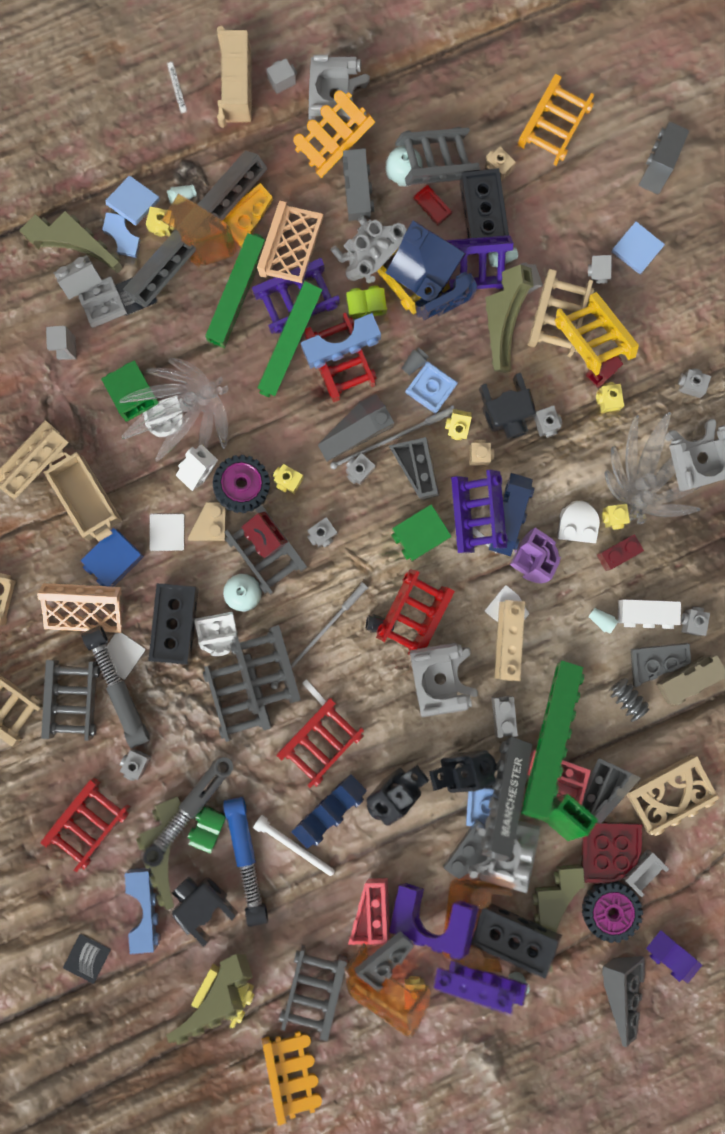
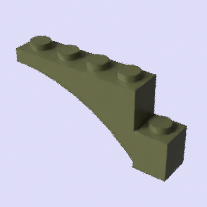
[20,211,123,274]
[485,264,534,373]
[136,796,180,910]
[532,864,585,972]
[166,954,253,1045]

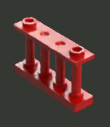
[304,313,377,403]
[376,569,455,655]
[276,697,364,788]
[40,778,131,872]

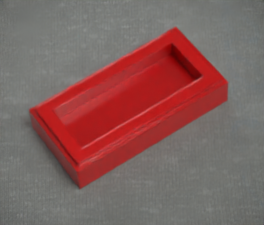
[413,184,452,226]

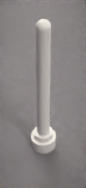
[253,814,335,876]

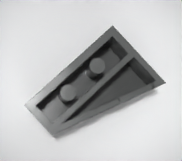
[343,149,374,221]
[582,758,641,823]

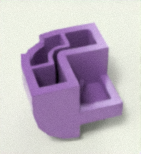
[510,528,561,583]

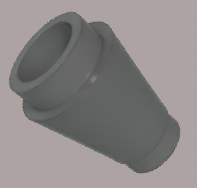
[402,347,429,376]

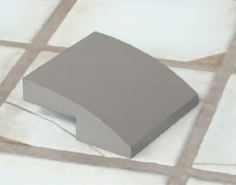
[78,277,127,328]

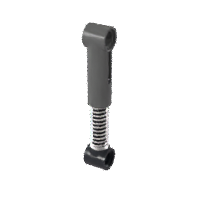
[82,625,150,749]
[141,757,234,867]

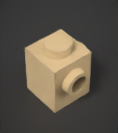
[485,147,516,181]
[469,440,494,466]

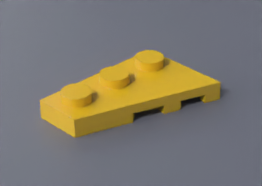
[220,183,273,247]

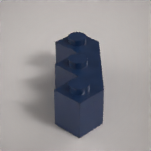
[488,473,535,556]
[291,774,367,849]

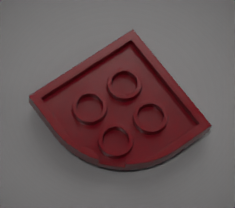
[582,822,642,883]

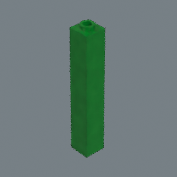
[205,233,266,348]
[257,281,322,398]

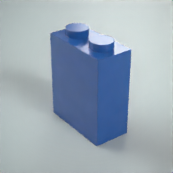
[81,528,144,587]

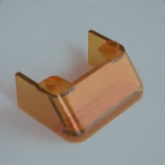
[161,193,237,267]
[442,879,512,973]
[344,943,430,1038]

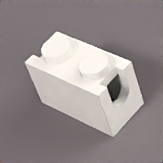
[176,444,218,491]

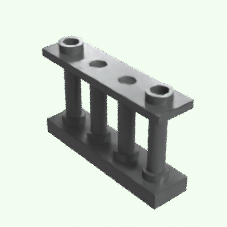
[395,127,481,186]
[224,505,308,595]
[230,625,301,714]
[203,653,272,742]
[41,660,100,741]
[279,945,347,1041]

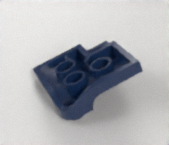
[385,221,466,301]
[415,272,477,321]

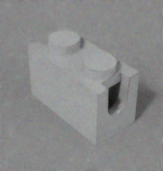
[54,255,102,299]
[491,696,518,738]

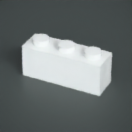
[618,600,681,629]

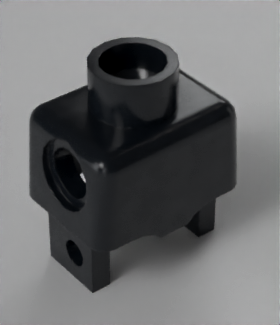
[479,373,536,440]
[429,750,497,793]
[366,765,430,826]
[172,876,238,947]

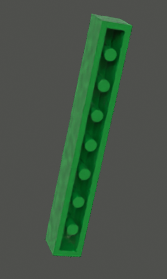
[521,660,585,821]

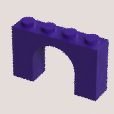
[389,883,479,959]

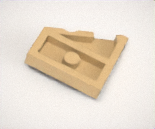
[188,502,226,541]

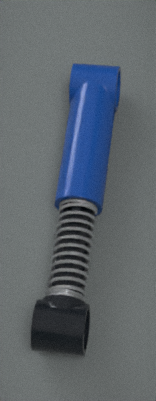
[223,796,268,927]

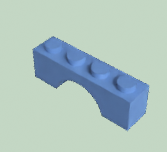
[301,313,381,369]
[125,868,160,954]

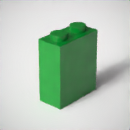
[101,360,159,422]
[391,504,452,562]
[545,793,598,841]

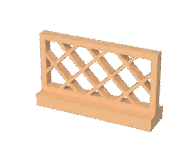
[257,201,324,283]
[38,583,122,633]

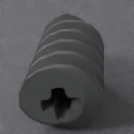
[609,678,649,722]

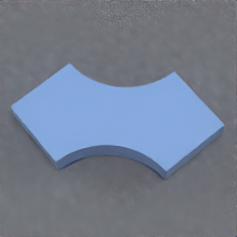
[102,213,140,258]

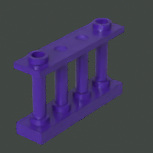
[441,235,513,293]
[252,258,340,334]
[451,470,508,553]
[434,959,528,1015]

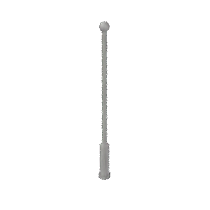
[330,405,455,469]
[271,582,369,689]

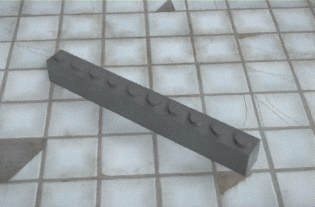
[123,150,268,308]

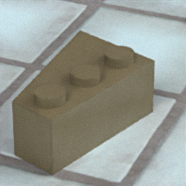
[656,655,725,706]

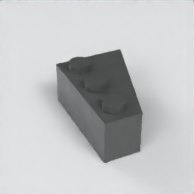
[638,121,690,195]
[389,437,440,500]

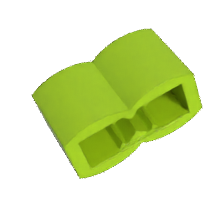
[346,286,387,319]

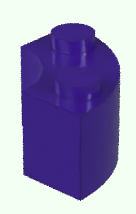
[646,930,702,983]

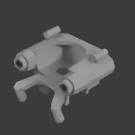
[309,55,370,122]
[331,216,407,283]
[665,419,725,491]
[410,643,478,717]
[468,821,541,893]

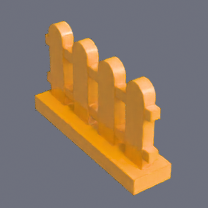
[293,90,375,178]
[261,1031,322,1126]

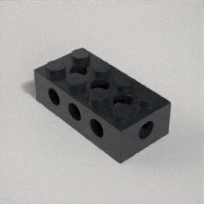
[460,168,509,254]
[148,583,199,665]
[471,902,562,979]

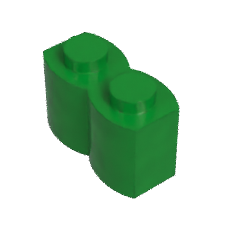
[188,806,226,853]

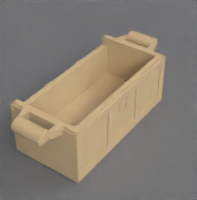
[217,26,252,128]
[43,450,122,542]

